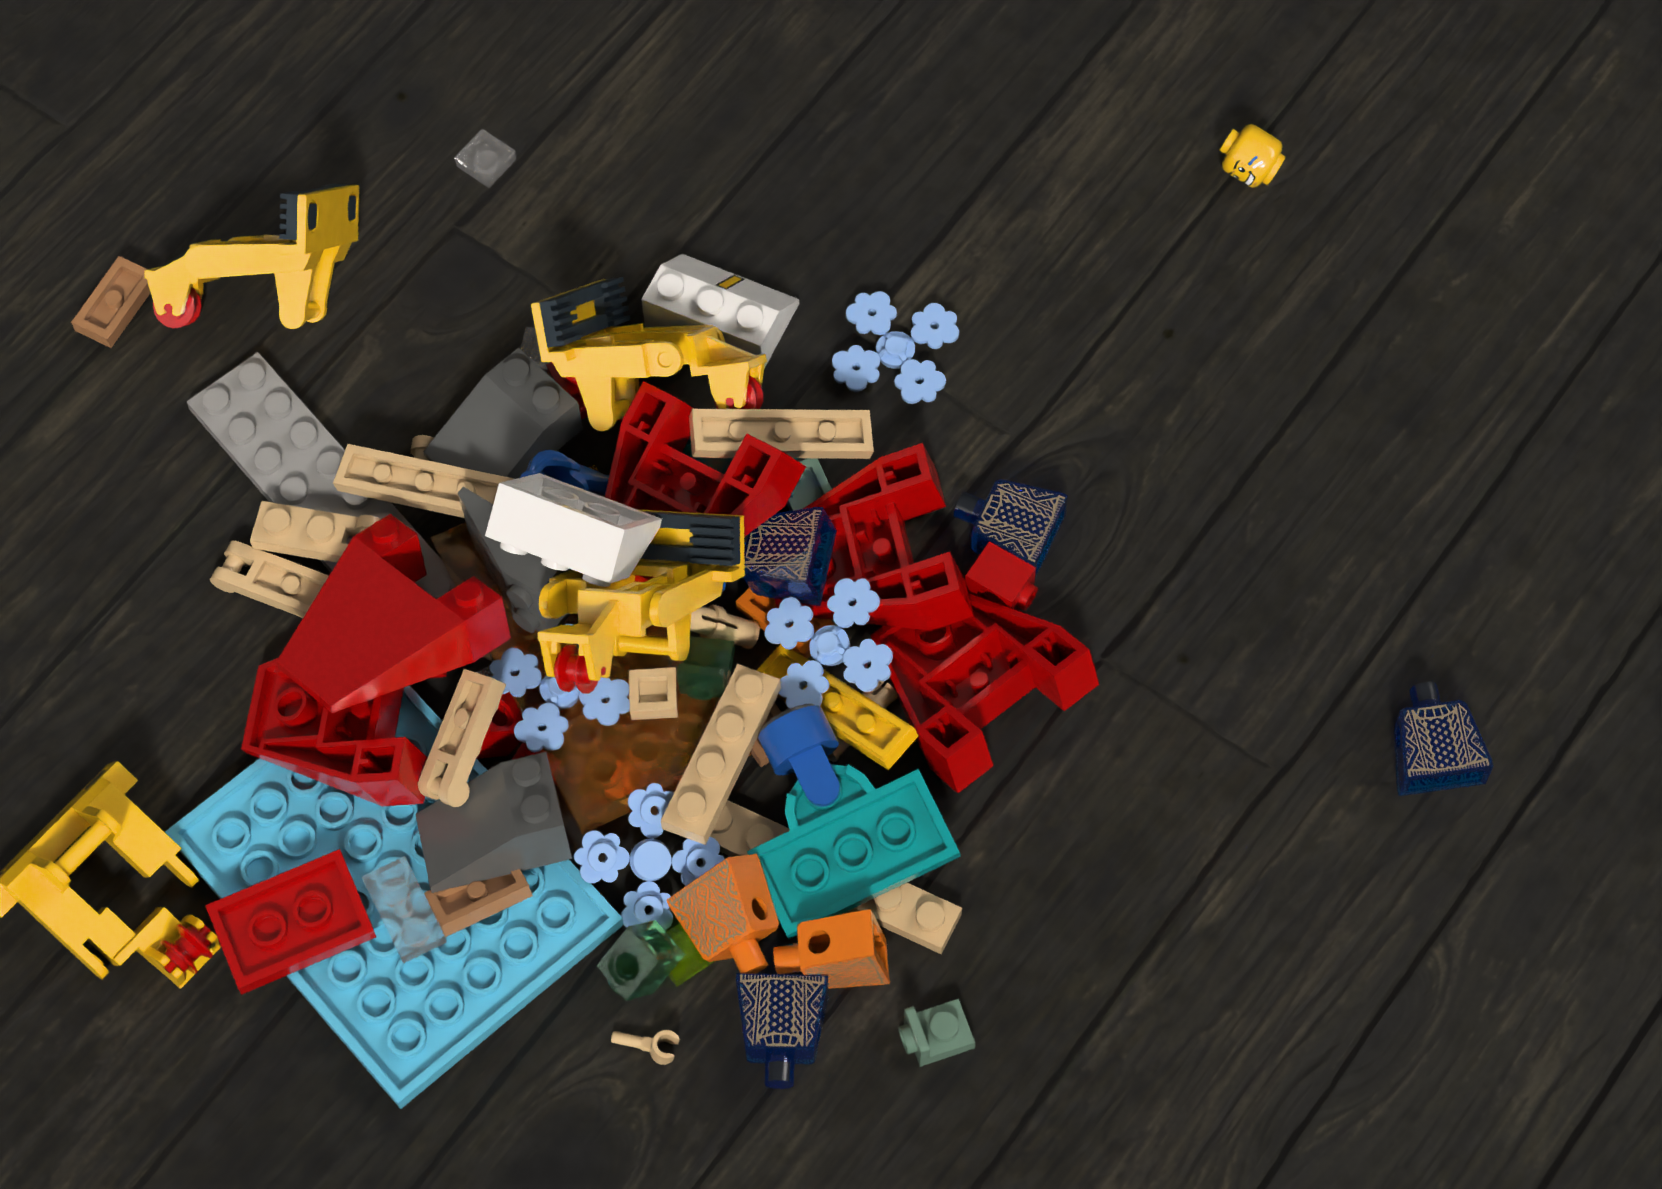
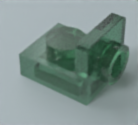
[676,636,735,700]

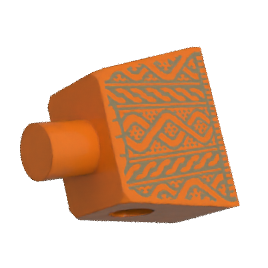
[666,854,779,977]
[773,909,890,989]

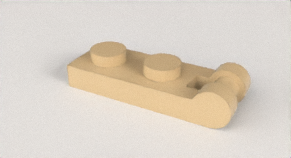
[250,501,381,563]
[210,541,329,618]
[418,669,506,807]

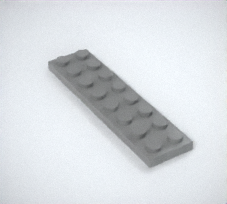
[186,352,462,599]

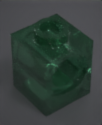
[597,920,685,1001]

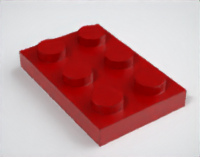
[205,849,376,995]

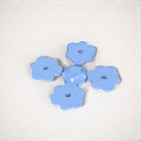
[832,291,959,404]
[765,578,893,709]
[490,624,630,752]
[574,783,725,937]

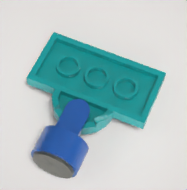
[747,704,961,940]

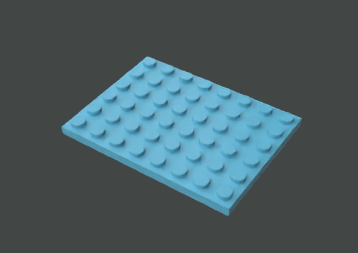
[165,685,623,1109]

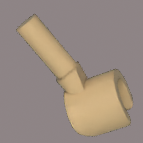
[611,1030,680,1065]

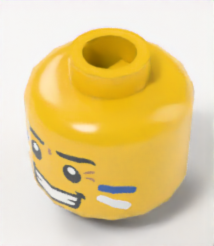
[1219,124,1286,188]

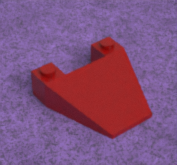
[605,381,806,582]
[762,443,974,631]
[276,514,511,713]
[870,593,1099,793]
[241,658,447,806]

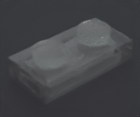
[362,856,447,964]

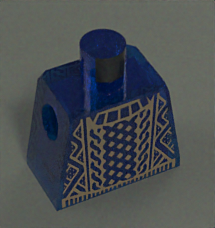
[954,479,1068,579]
[743,507,837,606]
[1394,682,1493,796]
[736,973,829,1089]

